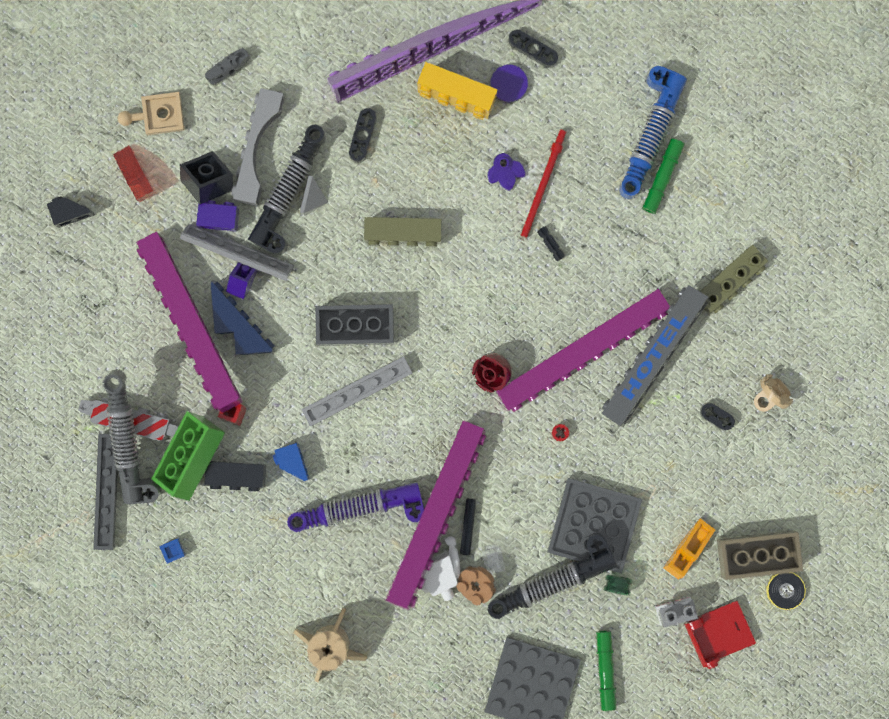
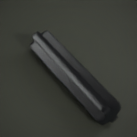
[460,498,476,555]

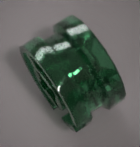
[603,574,633,595]

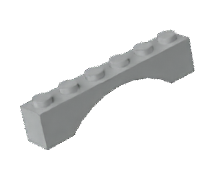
[231,88,285,207]

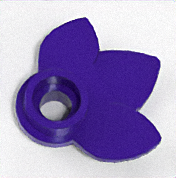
[487,153,525,191]

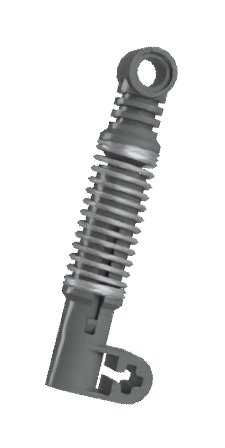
[103,369,162,504]

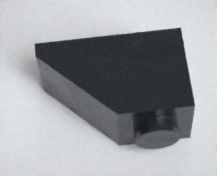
[47,196,95,228]

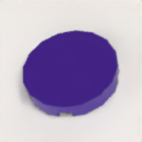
[490,65,528,103]

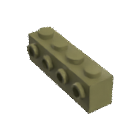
[364,217,442,247]
[700,244,768,314]

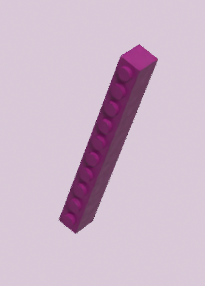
[136,231,243,413]
[496,289,670,412]
[386,420,487,611]

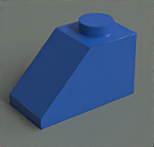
[273,443,310,481]

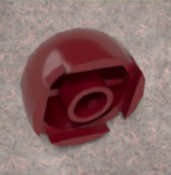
[472,353,512,393]

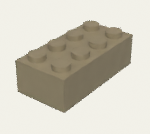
[717,530,803,580]

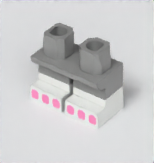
[655,597,698,628]

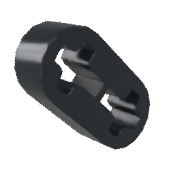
[700,403,735,430]

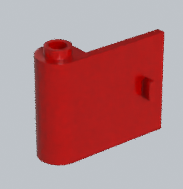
[684,600,756,669]

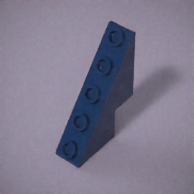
[211,281,276,356]

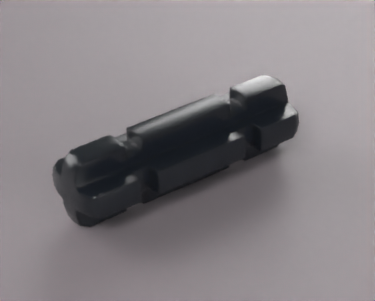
[537,226,565,261]

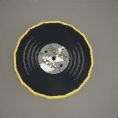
[766,572,806,610]

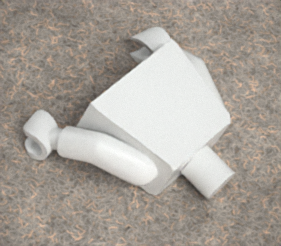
[399,536,460,601]

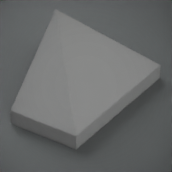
[300,176,328,216]

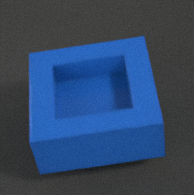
[159,538,186,564]

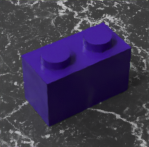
[196,200,239,232]

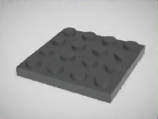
[547,478,642,574]
[484,636,581,719]

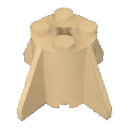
[294,607,367,682]

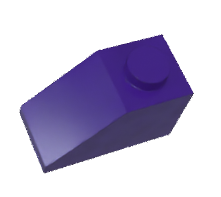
[226,262,258,299]

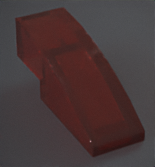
[113,145,156,202]

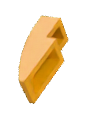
[663,518,715,580]

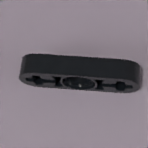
[508,30,558,68]
[349,108,376,163]

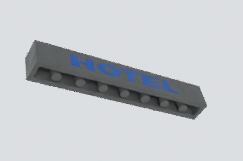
[601,285,710,428]

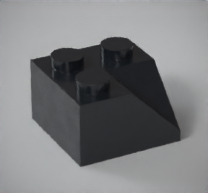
[179,151,233,204]

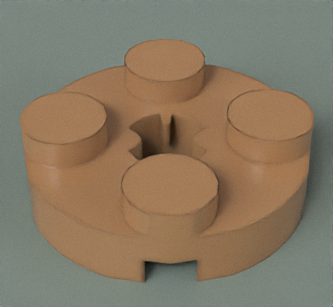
[457,566,496,606]

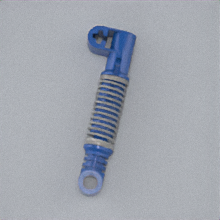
[619,66,687,199]

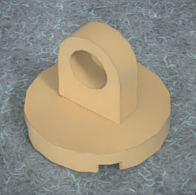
[754,374,793,412]

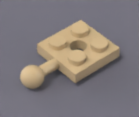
[118,92,185,135]

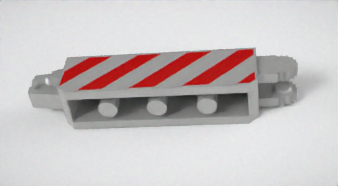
[78,397,179,441]

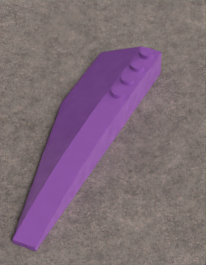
[327,0,542,103]

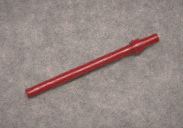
[520,129,567,238]

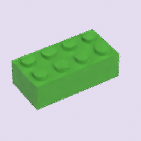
[152,411,225,501]

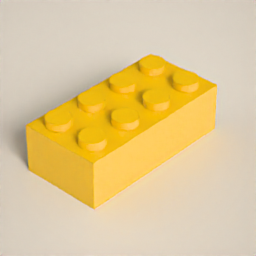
[417,62,498,120]

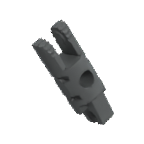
[205,47,250,85]

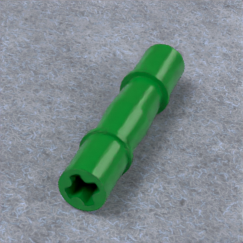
[642,138,685,214]
[596,630,616,711]

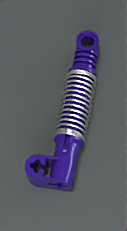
[287,482,424,532]

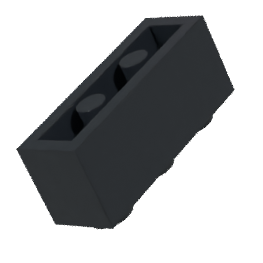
[205,461,266,491]

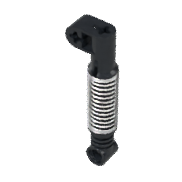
[248,124,326,255]
[488,533,618,619]

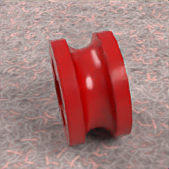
[551,424,569,441]

